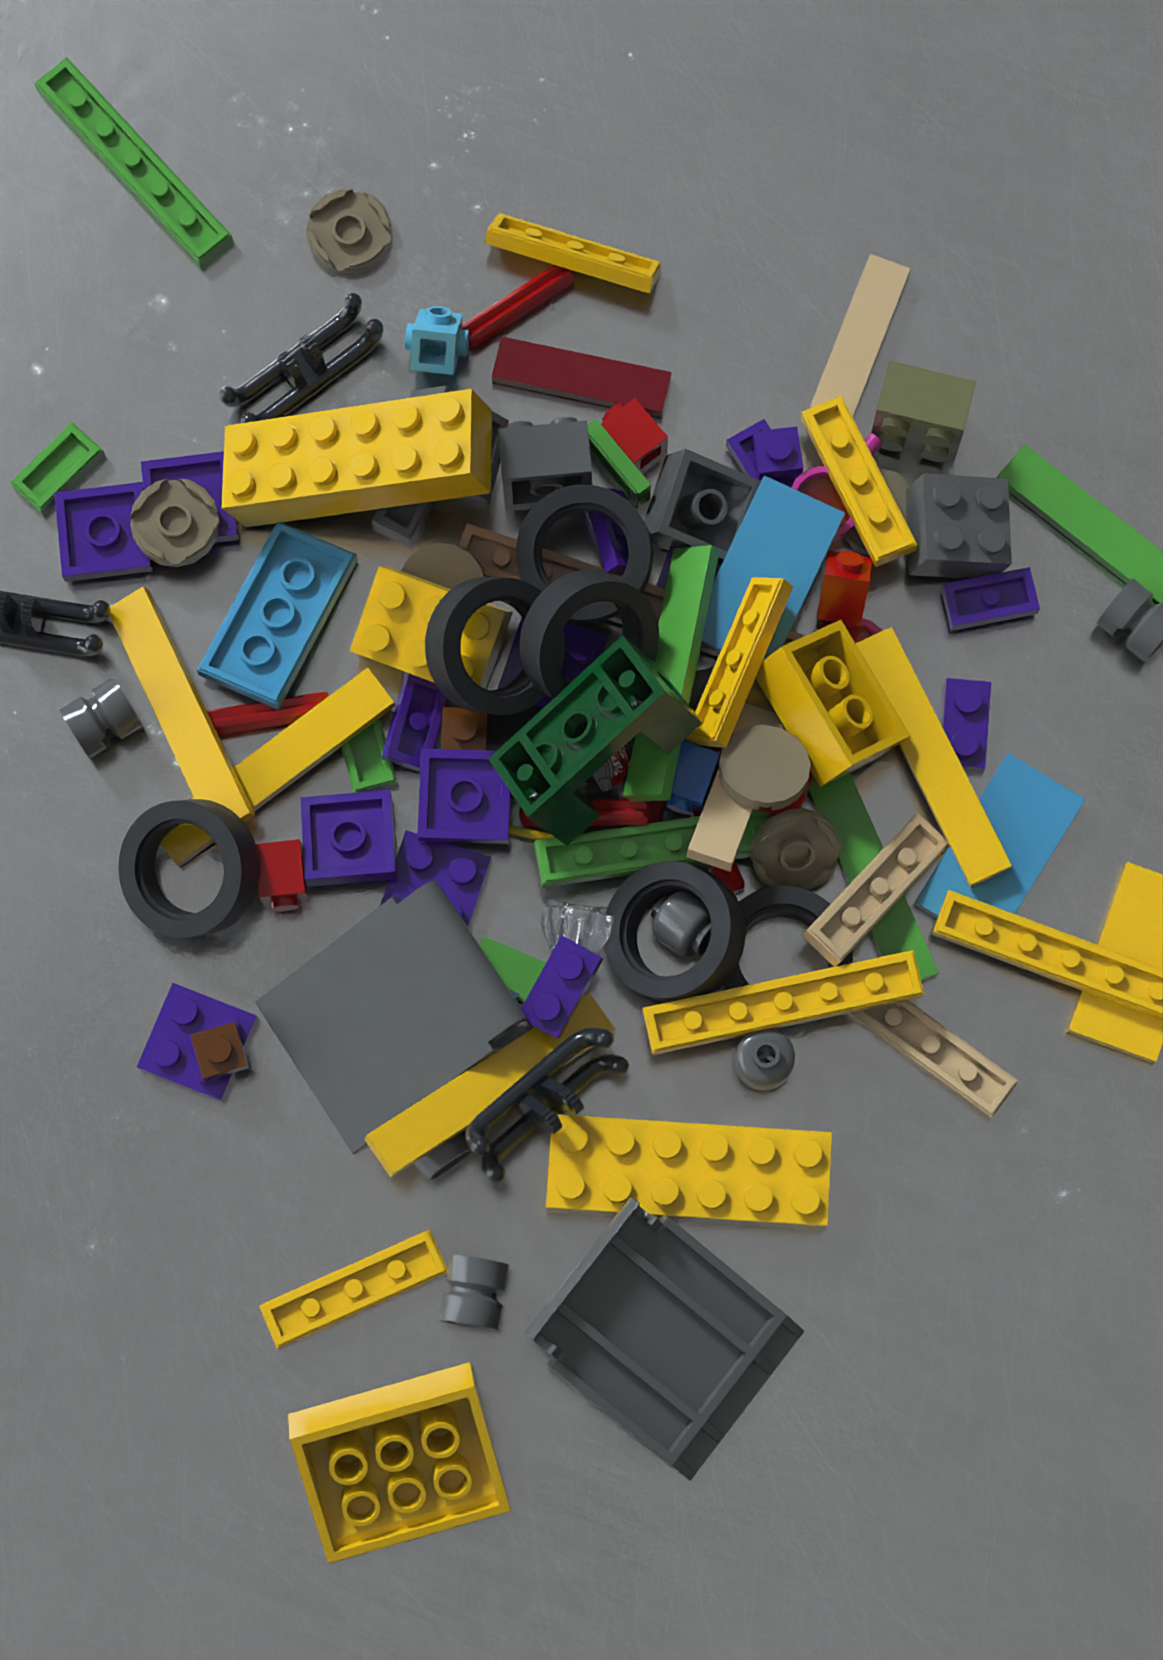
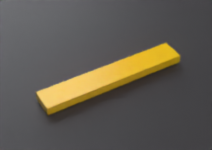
[110,587,256,823]
[856,627,1012,888]
[161,667,396,867]
[932,890,1163,1020]
[642,950,924,1055]
[364,993,616,1177]

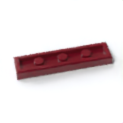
[491,336,672,418]

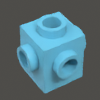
[405,306,469,375]

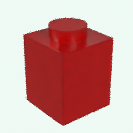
[601,398,668,472]
[817,551,872,627]
[256,839,309,911]

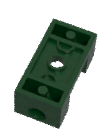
[489,635,702,846]

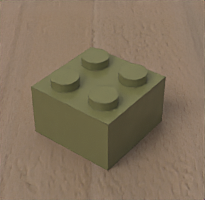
[871,361,976,462]

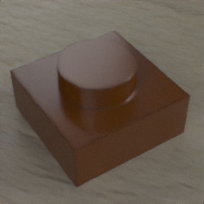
[441,707,489,751]
[190,1022,249,1081]

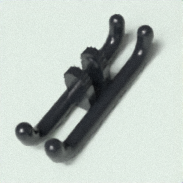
[219,293,384,423]
[0,591,110,657]
[465,1027,629,1182]

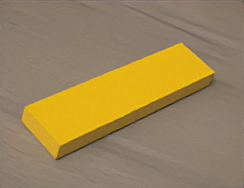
[484,213,662,294]
[800,395,917,567]
[686,577,794,748]
[259,1229,448,1349]

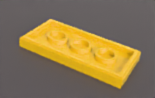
[1067,862,1163,1064]

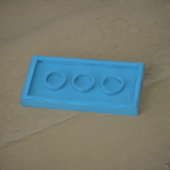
[701,476,845,660]
[197,522,358,710]
[913,753,1086,919]

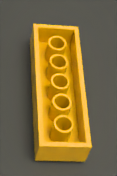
[222,389,492,527]
[546,1114,832,1231]

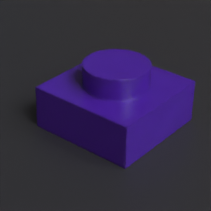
[752,426,804,479]

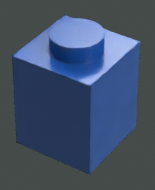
[665,740,720,815]

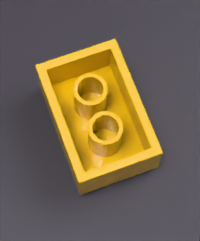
[349,566,513,689]
[755,620,910,787]

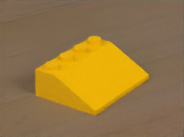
[288,1362,511,1564]

